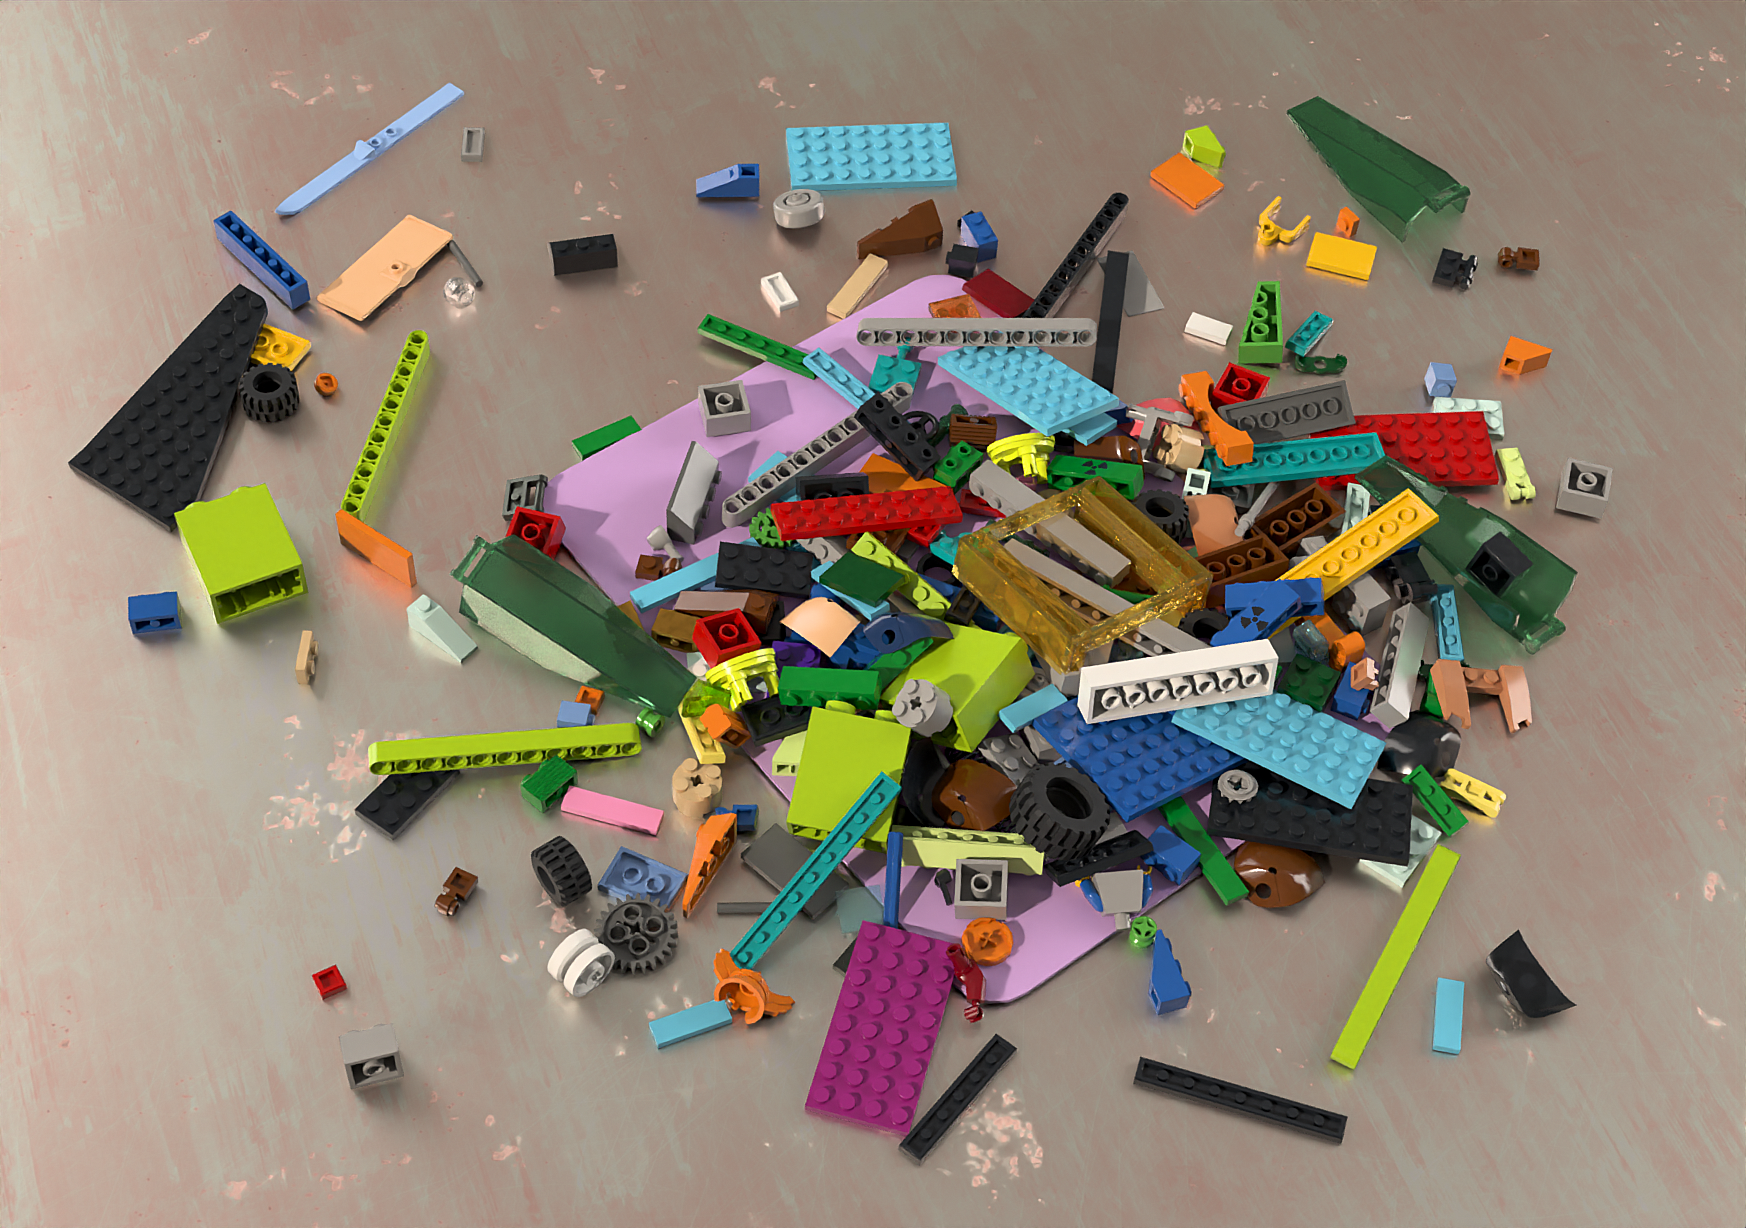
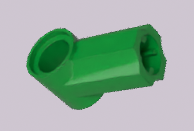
[1420,672,1444,719]

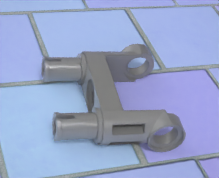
[1126,403,1194,482]

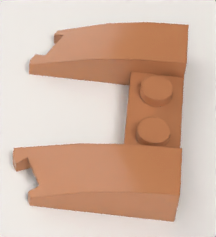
[1430,659,1532,733]

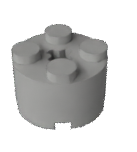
[892,679,953,737]

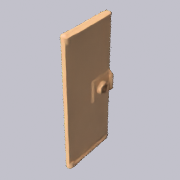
[316,215,453,321]

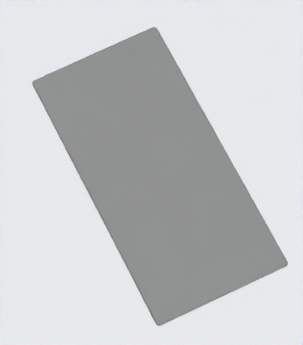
[1097,250,1165,317]

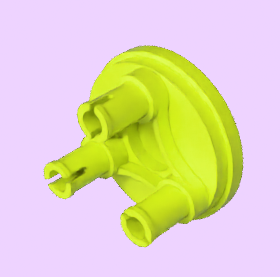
[987,433,1055,484]
[705,648,779,712]

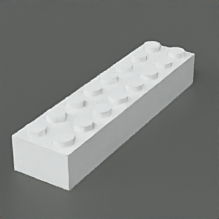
[1078,639,1279,724]

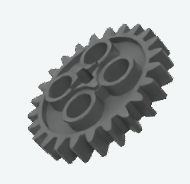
[594,893,678,975]

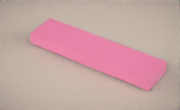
[561,786,664,836]

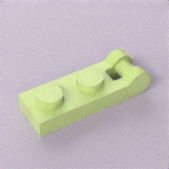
[1495,448,1536,500]

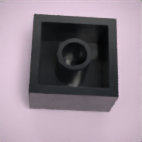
[1465,531,1533,602]

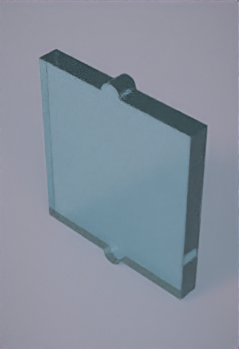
[835,885,884,934]

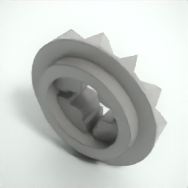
[1218,770,1258,804]

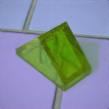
[681,679,732,718]

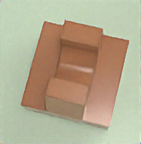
[1351,657,1379,691]

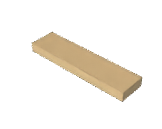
[827,253,889,319]

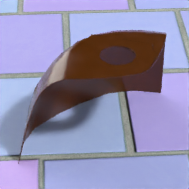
[1074,436,1145,503]
[931,759,1017,831]
[1234,841,1325,908]

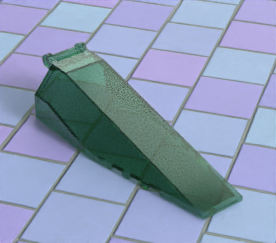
[1286,96,1471,243]
[1355,455,1578,655]
[449,534,697,718]

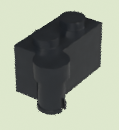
[1385,551,1438,606]

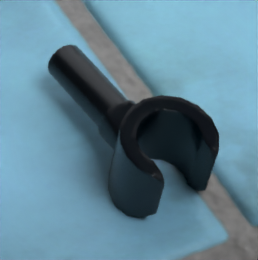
[934,869,953,906]

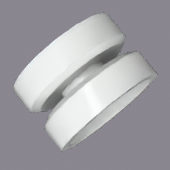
[547,929,615,997]

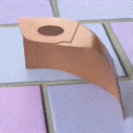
[1184,494,1244,556]

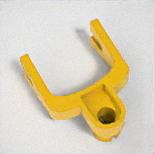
[1258,196,1311,246]

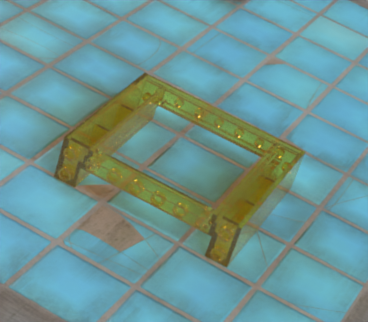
[952,476,1214,675]

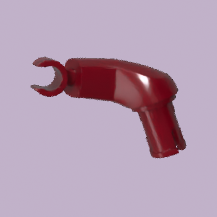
[946,943,986,1023]

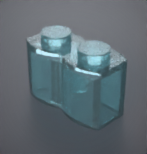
[1293,620,1330,666]

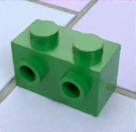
[933,441,983,495]

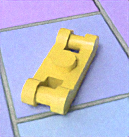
[1439,769,1506,818]

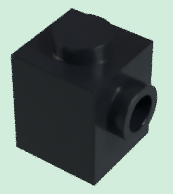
[945,244,979,278]

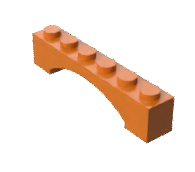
[1178,371,1254,466]

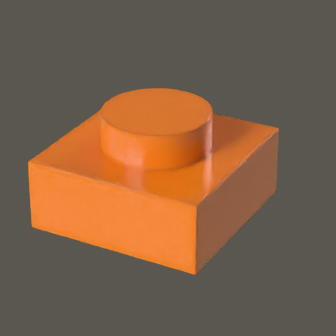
[1337,207,1360,237]

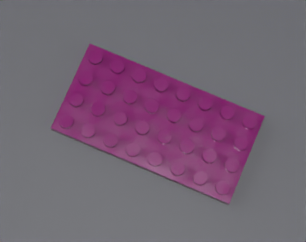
[805,920,962,1137]

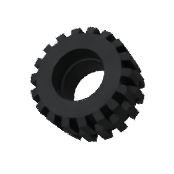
[239,363,300,423]
[1129,489,1189,549]
[1178,608,1231,646]
[531,836,592,907]

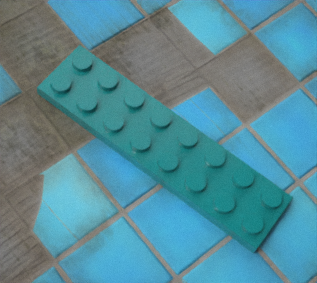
[1202,432,1389,488]

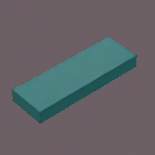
[1285,311,1334,357]

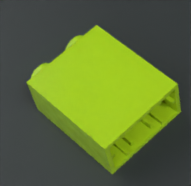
[174,483,309,624]
[880,622,1035,753]
[786,700,912,854]

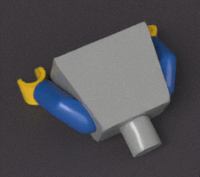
[1075,865,1153,930]

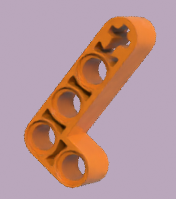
[1294,611,1365,673]

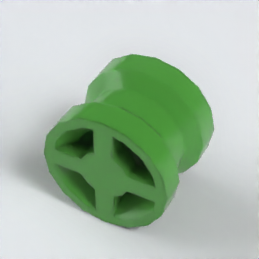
[635,707,665,738]
[1129,916,1157,948]

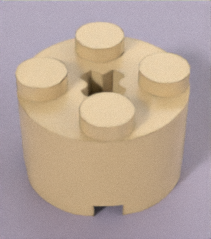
[1153,424,1204,475]
[672,758,722,818]

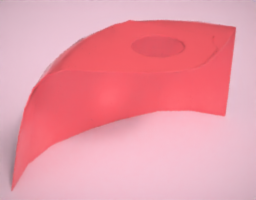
[1117,398,1200,451]

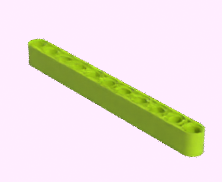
[341,330,430,522]
[368,723,642,775]
[1330,844,1461,1070]

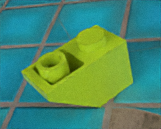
[1183,125,1226,168]

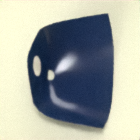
[863,612,954,654]

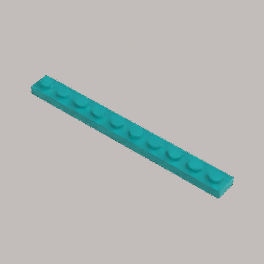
[729,772,902,970]

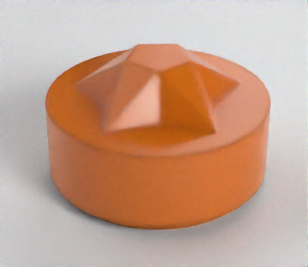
[314,373,338,396]

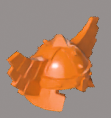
[713,948,795,1024]

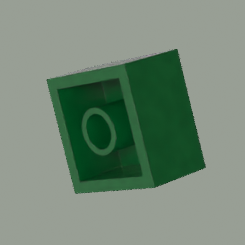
[1277,653,1341,713]

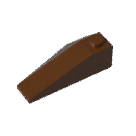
[856,199,943,260]
[674,589,779,634]

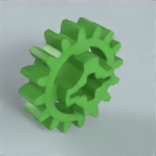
[749,508,797,550]

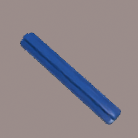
[883,832,903,929]

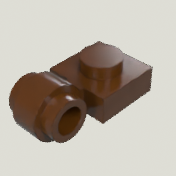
[1498,247,1540,271]
[635,554,682,581]
[434,867,478,916]

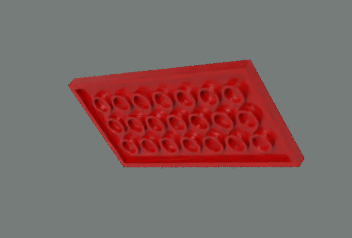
[1308,411,1499,491]

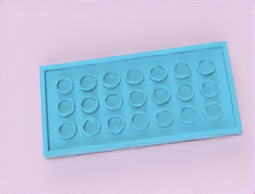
[786,123,957,191]
[938,331,1119,437]
[1171,689,1386,809]

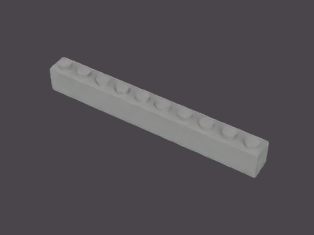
[993,538,1212,657]

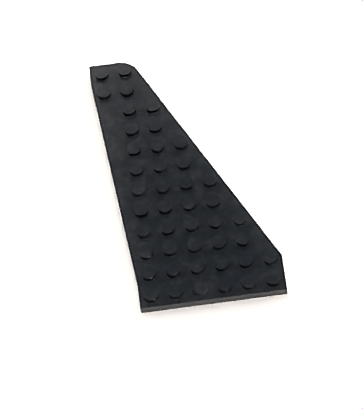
[68,284,268,532]

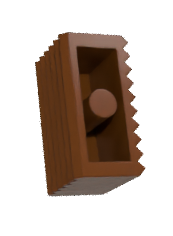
[948,414,997,452]

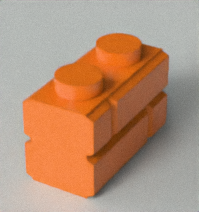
[700,704,751,749]

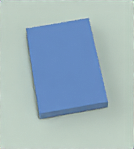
[597,846,689,913]

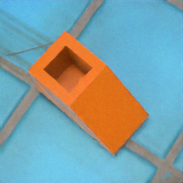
[1499,336,1553,375]

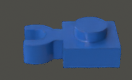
[715,805,759,831]

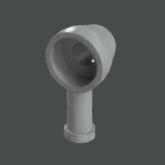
[646,525,684,562]

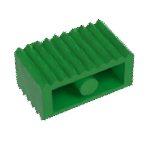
[520,755,578,813]

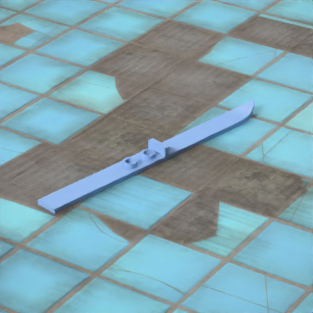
[275,82,464,215]

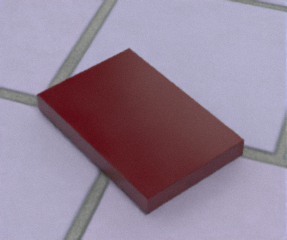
[962,268,1035,318]

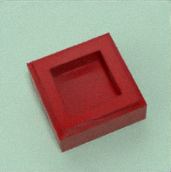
[311,964,347,1000]

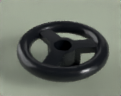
[903,411,939,441]

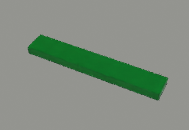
[697,314,817,380]
[1157,796,1249,906]

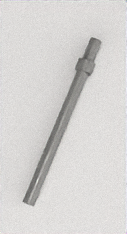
[1235,481,1281,537]

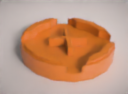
[961,917,1013,966]

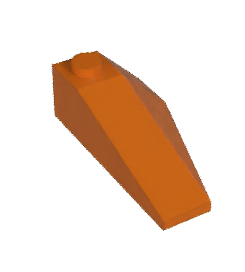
[682,813,737,918]

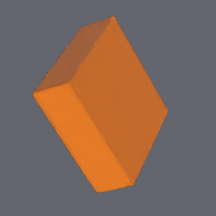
[575,685,605,715]

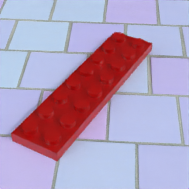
[771,486,963,541]

